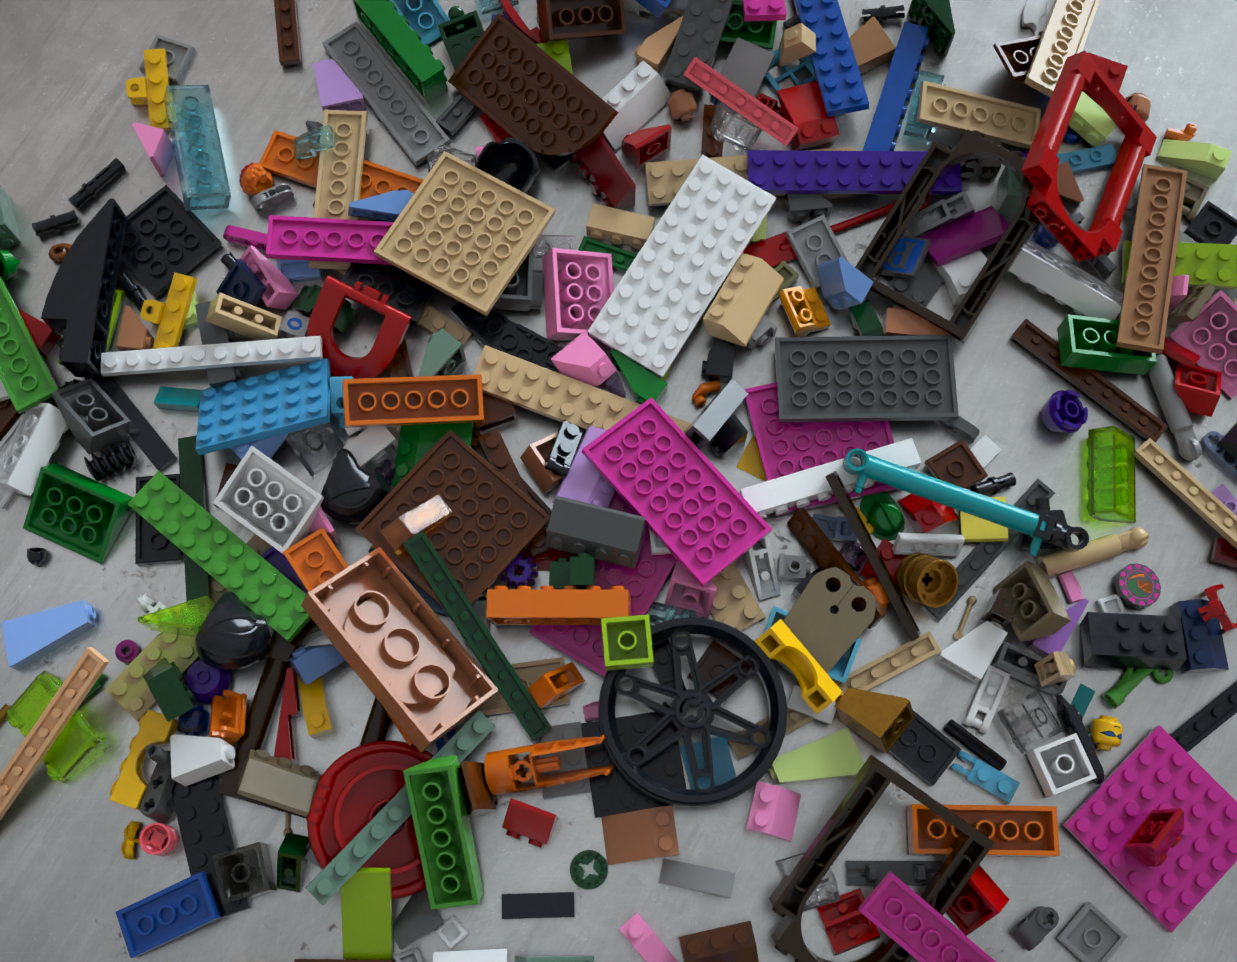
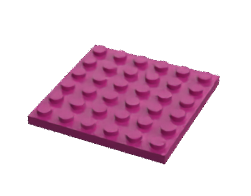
[744,382,897,516]
[1063,725,1237,933]

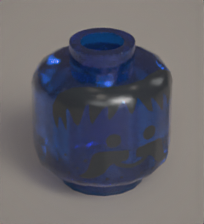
[177,704,210,736]

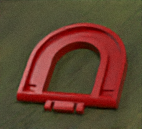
[307,275,412,379]

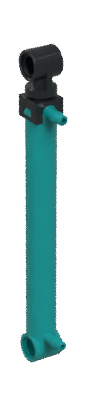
[843,448,1089,557]

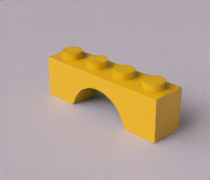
[755,619,842,714]
[109,709,180,810]

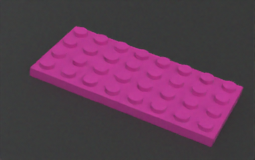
[582,398,772,588]
[529,491,677,677]

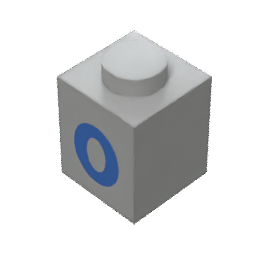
[279,310,310,338]

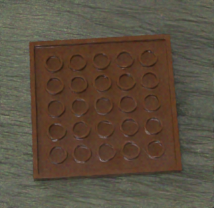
[355,429,550,608]

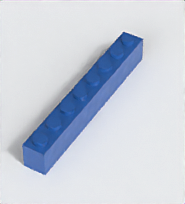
[863,21,930,151]

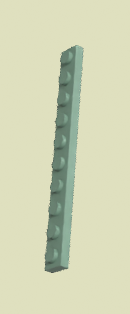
[305,710,496,906]

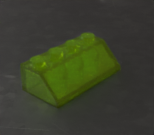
[1087,425,1136,523]

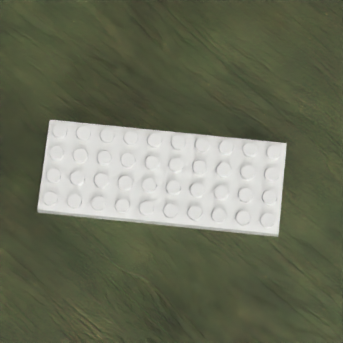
[588,154,776,379]

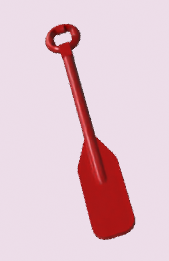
[743,194,931,268]

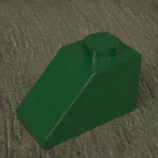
[276,833,310,893]

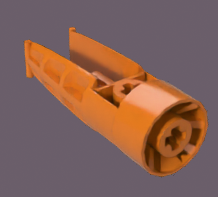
[484,734,614,796]

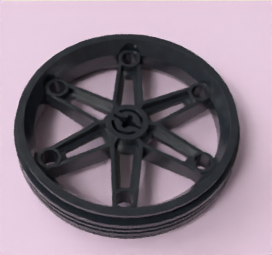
[598,617,787,808]

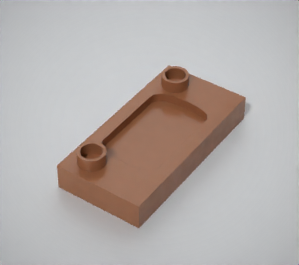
[301,547,499,753]

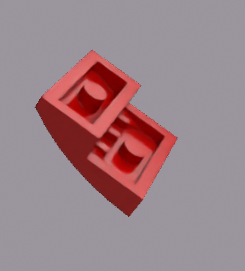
[816,888,880,956]

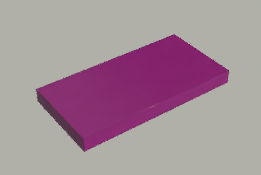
[917,206,1010,267]

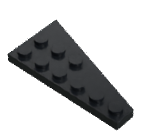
[450,301,563,373]

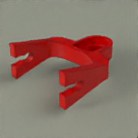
[1198,584,1237,634]

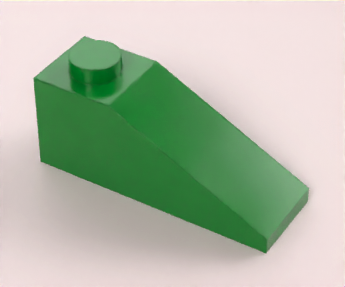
[610,349,668,404]

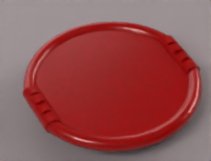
[306,740,433,900]

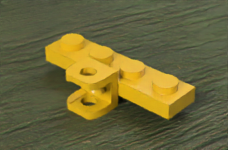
[126,48,173,131]
[140,272,198,349]

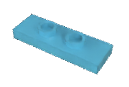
[1057,143,1117,174]

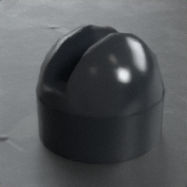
[27,547,46,565]

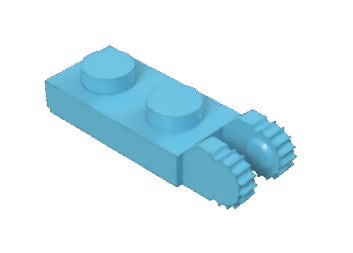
[951,751,1020,804]

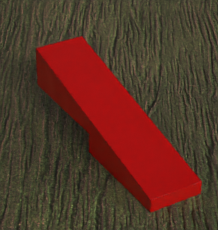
[274,668,301,764]

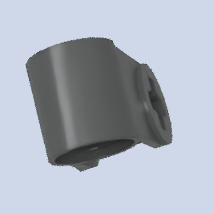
[1011,906,1059,951]

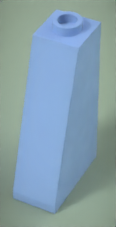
[1,600,96,670]

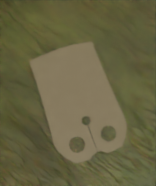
[776,567,876,677]

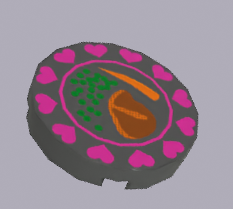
[1115,563,1161,609]

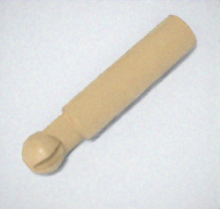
[1037,527,1149,577]

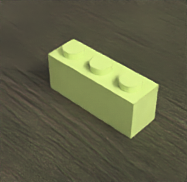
[1069,91,1117,147]

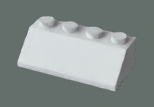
[601,61,671,153]
[0,403,69,496]

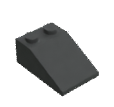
[52,378,131,455]

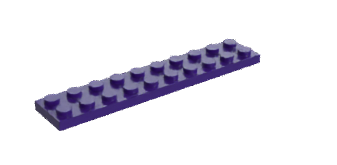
[747,150,962,195]

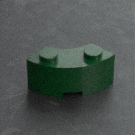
[291,285,357,333]

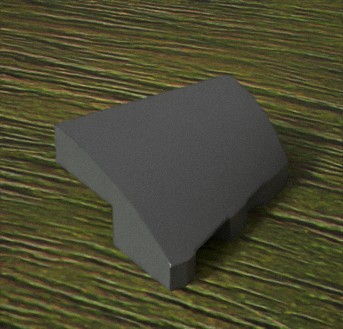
[392,888,444,949]

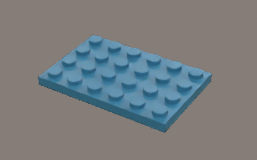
[195,358,330,455]

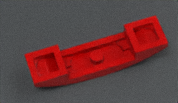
[498,0,548,44]

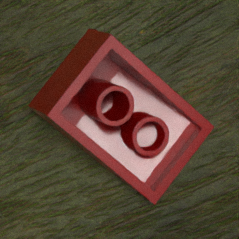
[777,81,840,151]
[1124,808,1184,867]

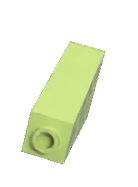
[768,728,864,785]

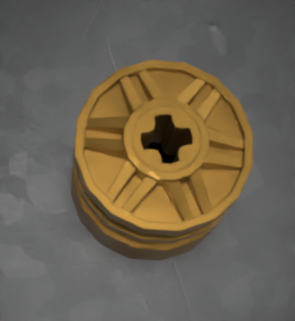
[896,552,959,608]

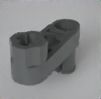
[140,744,175,824]

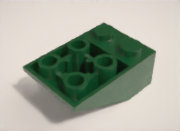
[908,0,955,57]

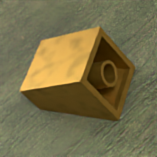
[835,687,915,754]

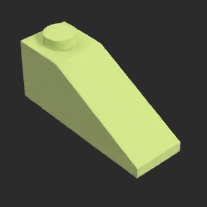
[1156,139,1232,180]

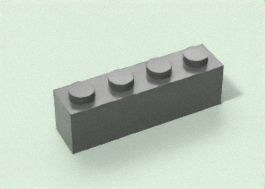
[195,301,242,388]

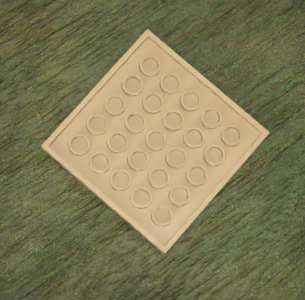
[374,151,555,316]

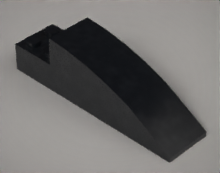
[41,198,127,378]

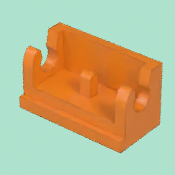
[209,690,247,745]

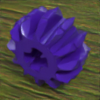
[501,553,539,589]

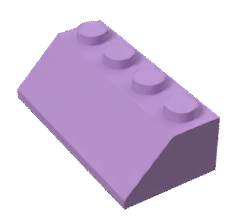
[552,426,615,508]

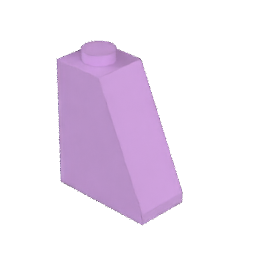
[313,59,366,111]

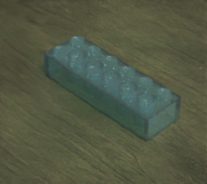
[164,85,231,211]

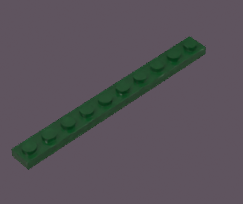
[402,531,552,742]

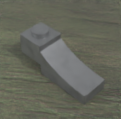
[909,190,975,238]

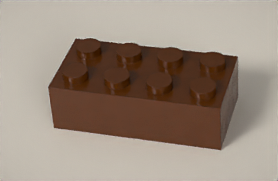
[537,0,627,42]

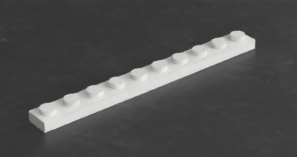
[101,336,323,377]

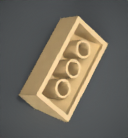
[703,253,784,347]

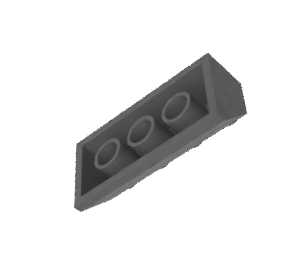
[546,496,646,569]

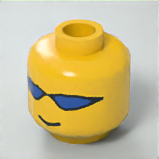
[1090,715,1123,751]

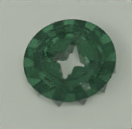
[570,850,608,889]

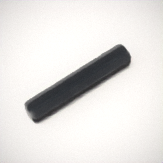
[944,720,1007,771]

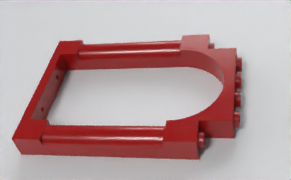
[1021,50,1157,262]

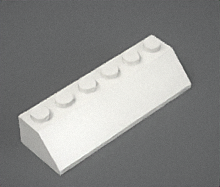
[1008,239,1123,320]

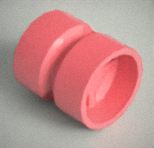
[139,823,180,857]

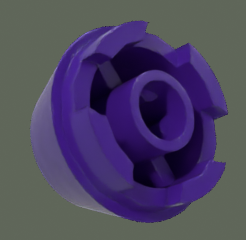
[1041,390,1088,433]
[185,659,231,703]

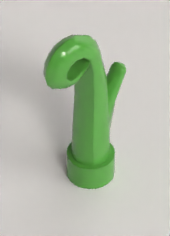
[1103,668,1174,709]

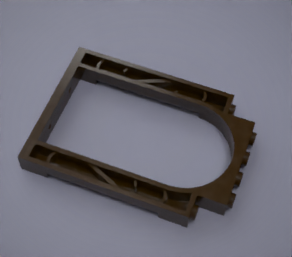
[855,129,1041,343]
[218,618,393,819]
[769,755,994,962]

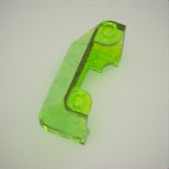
[6,670,112,783]

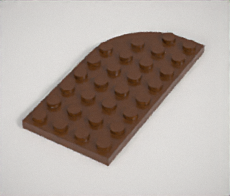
[448,13,619,156]

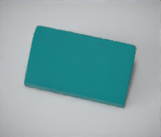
[154,386,201,412]

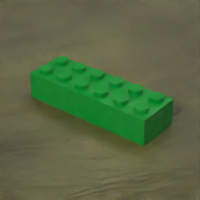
[352,0,448,104]

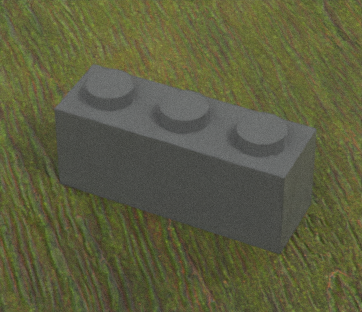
[991,642,1068,696]

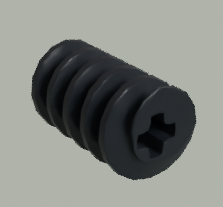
[84,439,137,481]

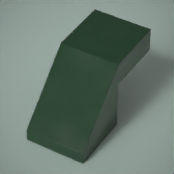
[849,300,884,336]

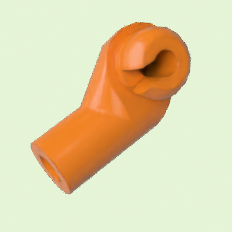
[1164,123,1197,141]
[692,380,721,407]

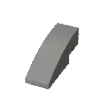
[658,859,735,898]

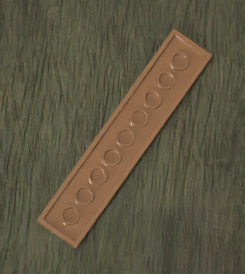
[1116,164,1187,354]

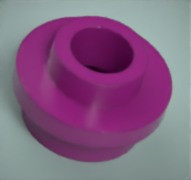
[115,640,139,663]

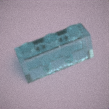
[904,70,946,140]

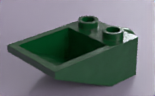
[438,6,485,71]

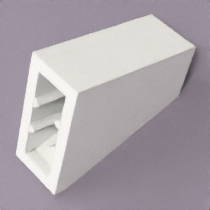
[936,621,1008,683]
[170,734,236,787]

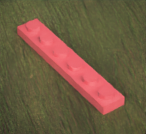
[683,57,799,147]

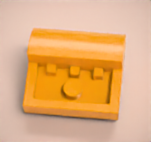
[779,286,831,337]

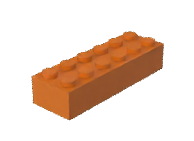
[342,374,484,428]
[486,586,631,625]
[907,804,1060,857]

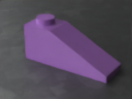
[1027,598,1089,658]

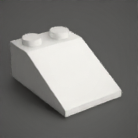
[933,249,988,305]

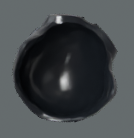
[476,137,541,194]
[320,449,391,524]
[195,592,271,670]

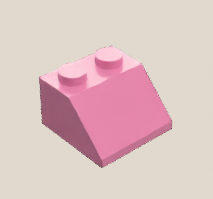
[745,781,801,842]

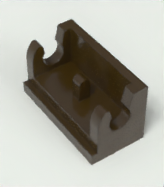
[980,588,1017,628]

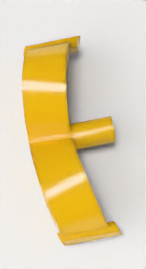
[121,821,141,860]

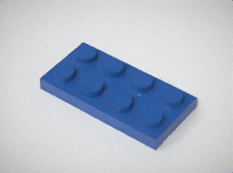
[116,872,221,958]

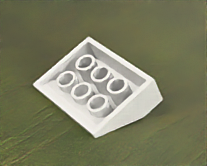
[213,446,324,554]

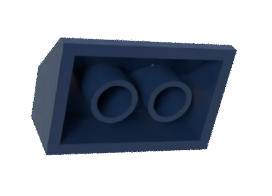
[1169,599,1229,674]

